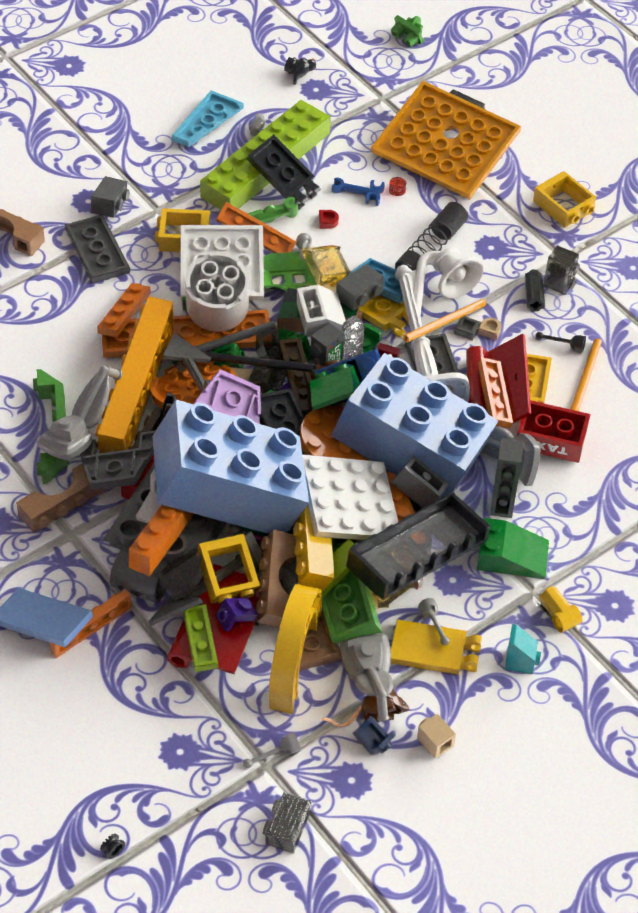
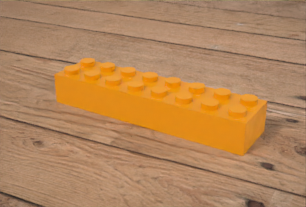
[95,296,174,453]

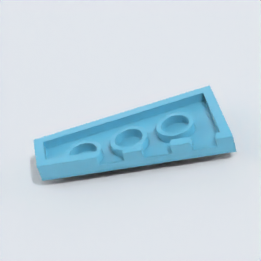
[172,90,244,147]

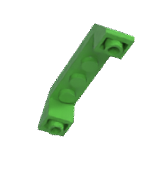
[33,369,69,484]

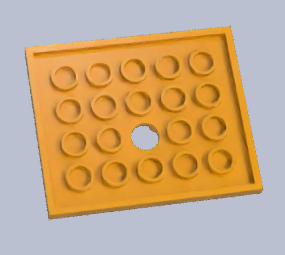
[371,80,521,200]

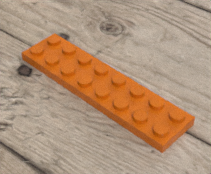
[102,310,272,358]

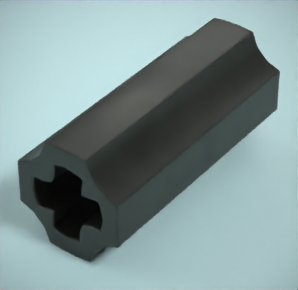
[525,269,545,312]

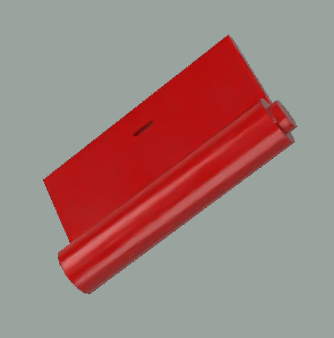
[466,333,531,428]
[167,564,260,675]

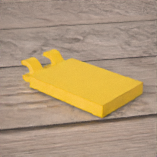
[360,295,409,338]
[527,354,552,403]
[391,619,482,675]

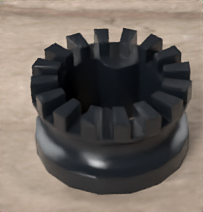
[100,833,126,859]

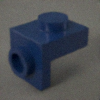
[352,716,396,755]

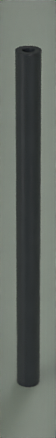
[203,352,316,372]

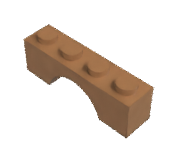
[0,209,45,257]
[16,463,108,533]
[256,529,297,628]

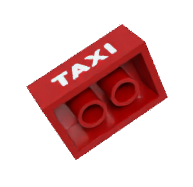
[517,400,591,463]

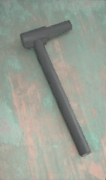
[171,320,276,372]

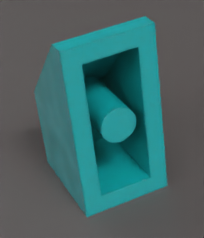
[504,624,541,674]

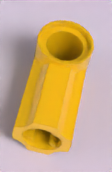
[539,586,583,633]

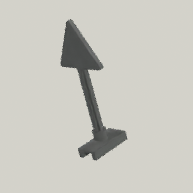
[162,334,211,394]
[148,530,263,626]

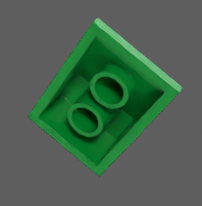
[310,363,360,411]
[477,517,549,579]

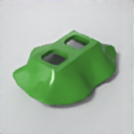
[263,251,321,292]

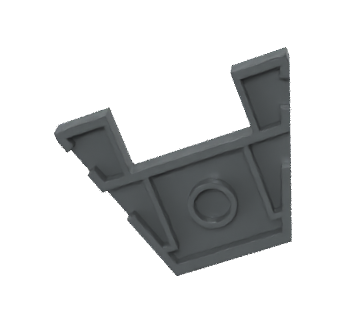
[80,431,156,490]

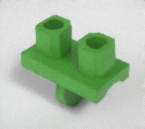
[391,15,425,47]

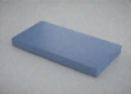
[0,588,93,647]

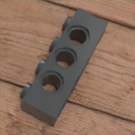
[490,438,524,518]

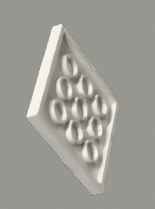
[180,225,264,300]
[302,455,398,540]

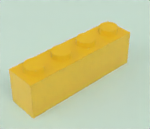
[293,505,334,590]

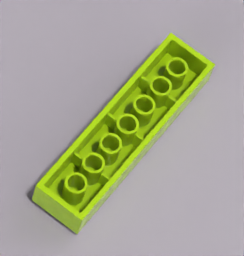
[200,100,331,210]

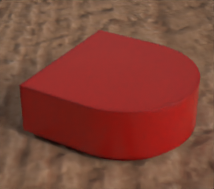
[319,210,339,229]

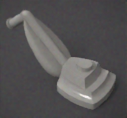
[37,365,122,460]
[482,426,541,486]
[340,633,393,721]

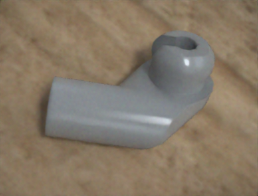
[249,113,265,137]

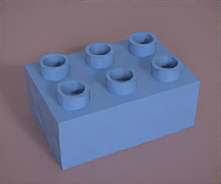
[331,353,498,500]
[152,400,309,534]

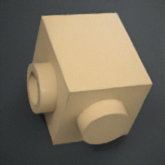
[417,713,456,759]

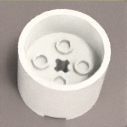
[185,251,250,332]

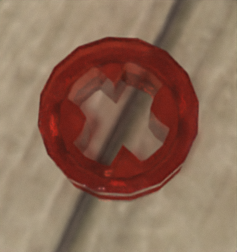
[389,177,407,196]

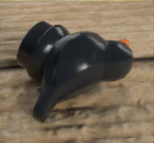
[284,57,316,85]

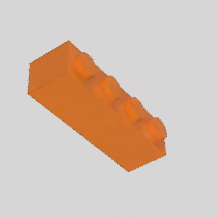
[129,505,194,576]

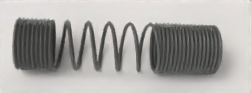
[395,202,468,271]

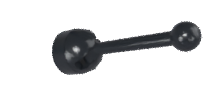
[535,332,586,353]

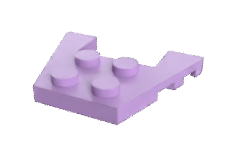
[193,369,261,424]

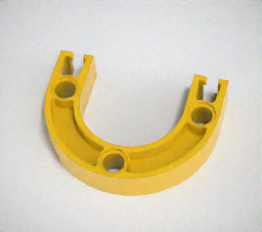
[269,584,322,714]

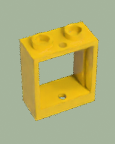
[533,171,596,228]
[155,208,210,252]
[195,534,260,604]

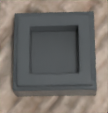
[454,316,481,341]

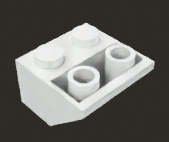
[296,285,347,337]

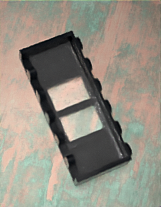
[346,492,490,600]

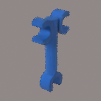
[331,177,385,206]

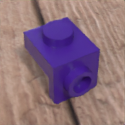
[216,597,258,631]

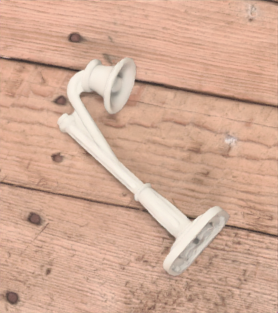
[395,247,484,402]

